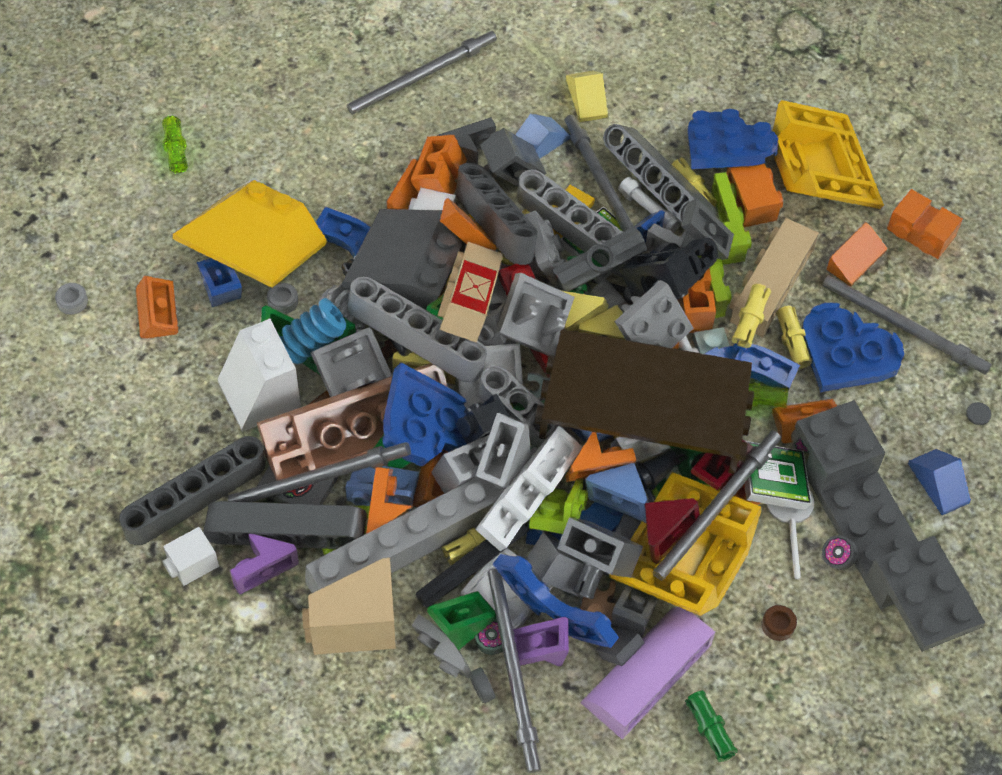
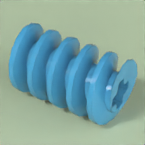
[279,298,346,364]

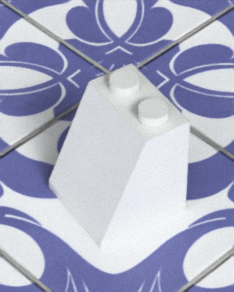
[218,319,301,432]

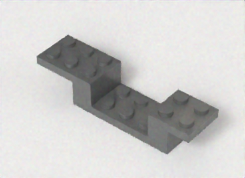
[795,400,985,652]

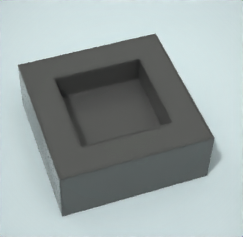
[595,627,644,666]

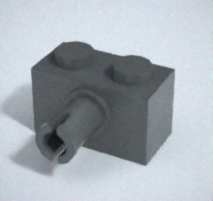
[480,128,547,187]
[557,517,643,599]

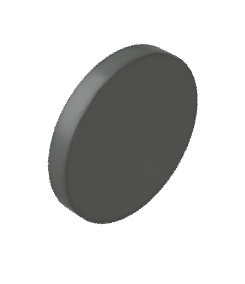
[966,402,992,425]

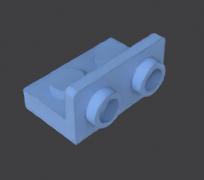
[345,466,419,512]

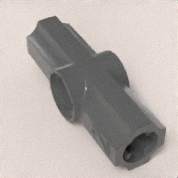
[552,226,647,292]

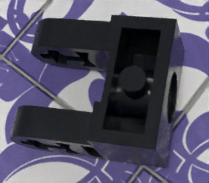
[619,238,718,299]

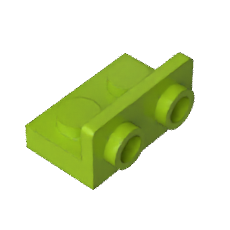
[529,479,588,534]

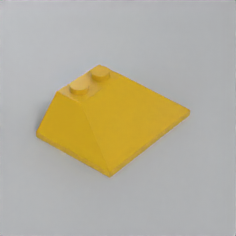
[773,100,884,209]
[173,180,327,288]
[609,472,761,616]

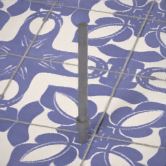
[347,30,497,115]
[564,114,634,232]
[823,275,992,375]
[653,430,781,581]
[228,442,411,502]
[487,568,541,773]

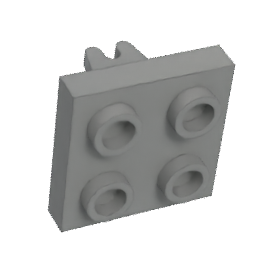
[513,210,566,291]
[495,273,575,356]
[614,280,694,348]
[311,327,392,397]

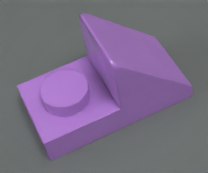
[230,534,299,595]
[513,617,569,667]

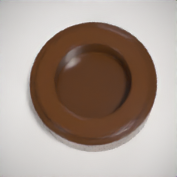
[762,605,797,641]

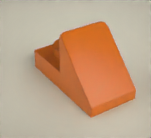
[565,432,636,482]
[366,467,414,534]

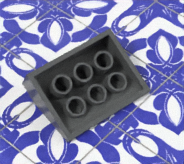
[341,209,464,310]

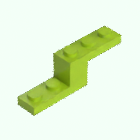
[698,172,752,318]

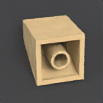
[302,558,396,655]

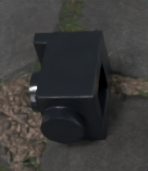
[456,394,510,444]

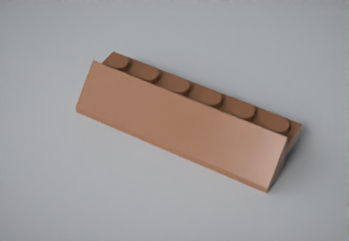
[257,363,448,481]

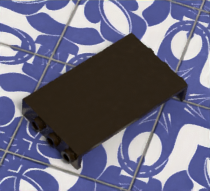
[535,329,754,474]

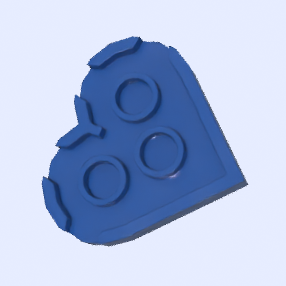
[688,109,778,169]
[801,303,904,392]
[382,363,467,466]

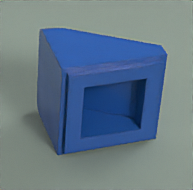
[635,210,665,244]

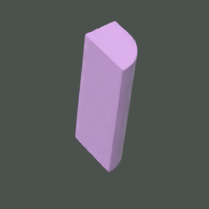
[581,607,715,739]

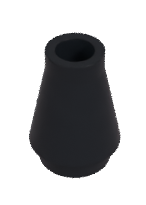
[634,449,680,491]

